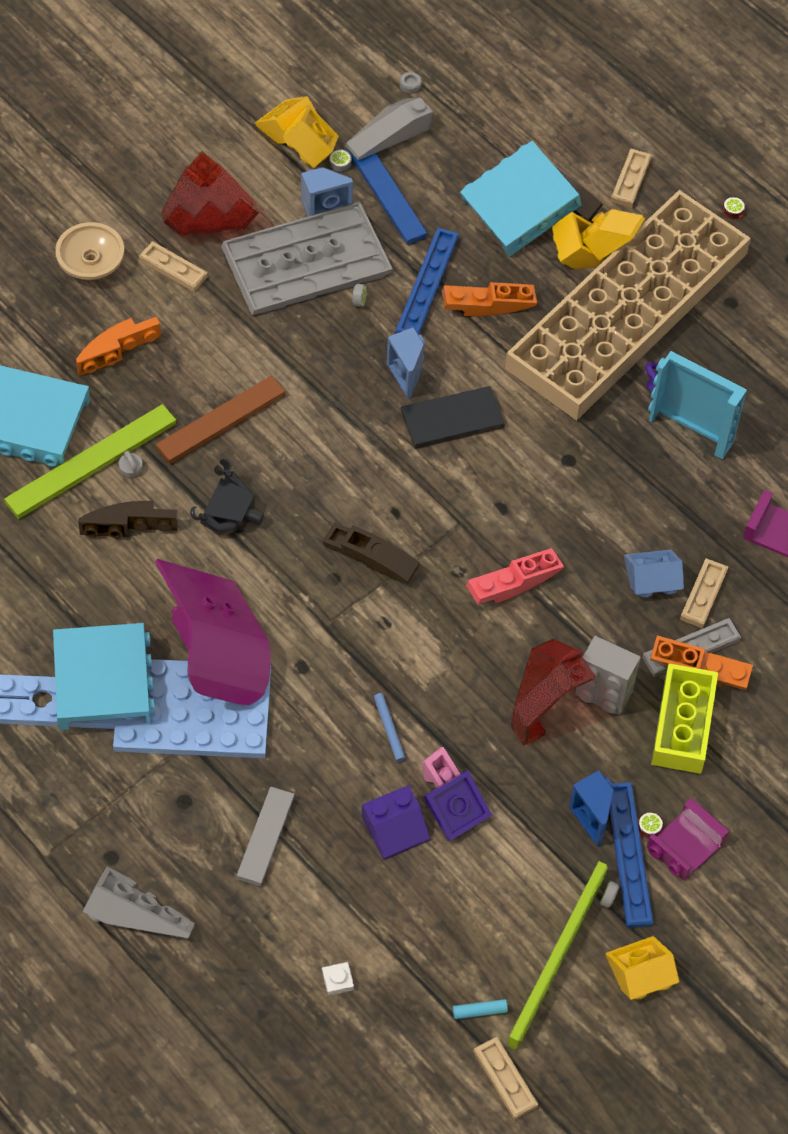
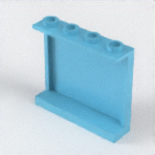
[460,141,582,257]
[648,351,747,459]
[0,365,90,467]
[53,623,155,730]

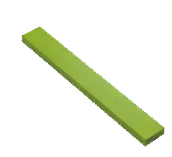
[4,404,176,519]
[508,861,608,1050]

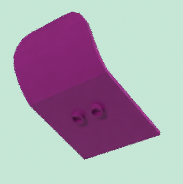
[155,559,271,705]

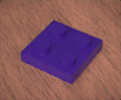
[423,770,492,841]

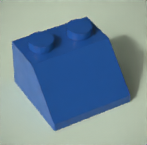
[569,771,614,847]

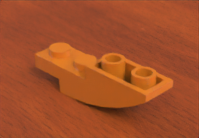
[442,282,537,316]
[76,317,161,376]
[650,636,753,690]

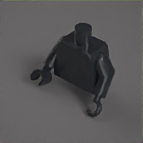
[190,459,264,535]

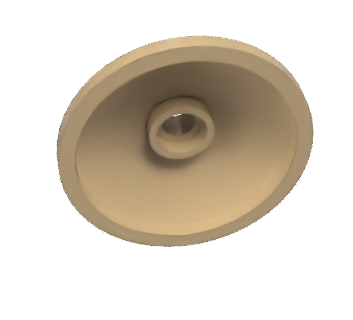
[55,222,124,280]

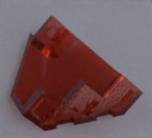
[161,151,259,236]
[511,639,595,746]

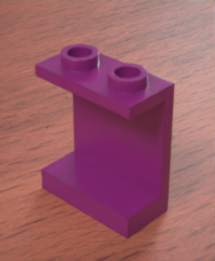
[743,490,788,557]
[647,798,729,881]

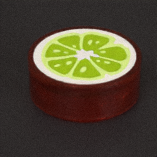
[722,197,746,219]
[638,812,664,839]

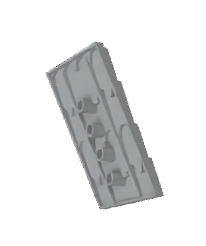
[221,202,393,315]

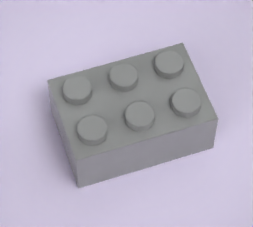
[575,636,640,716]

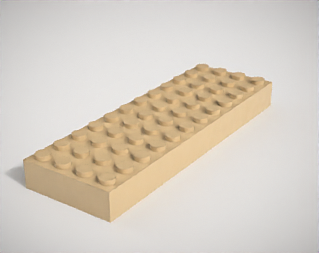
[505,190,751,421]

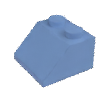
[301,167,353,217]
[387,327,425,399]
[624,549,684,597]

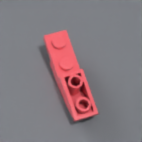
[466,548,564,604]

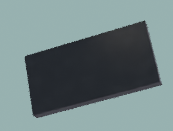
[401,386,505,449]

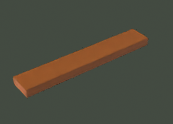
[156,375,285,465]

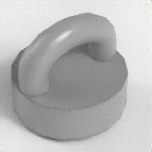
[119,451,143,478]

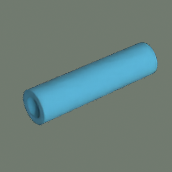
[453,999,508,1019]

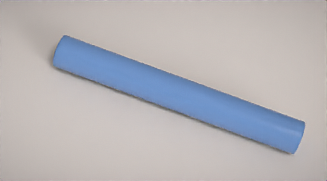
[374,693,406,763]

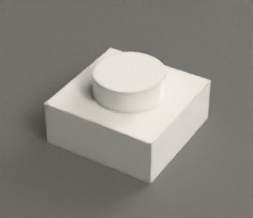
[322,962,354,996]

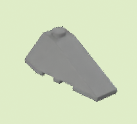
[346,97,433,160]
[83,867,195,938]

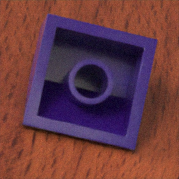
[362,785,430,860]

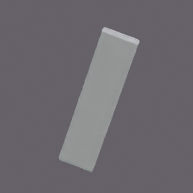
[642,618,741,677]
[236,787,295,887]

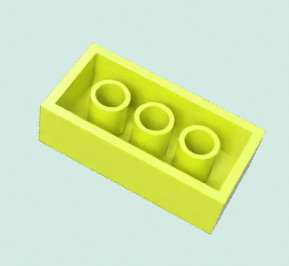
[651,663,718,774]

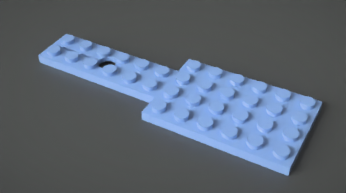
[0,659,271,758]

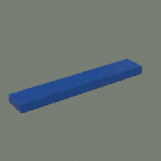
[346,147,427,245]
[395,228,459,335]
[609,782,653,929]

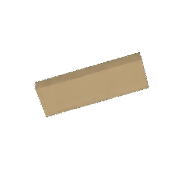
[611,149,652,208]
[139,241,208,292]
[680,558,728,628]
[473,1037,538,1120]

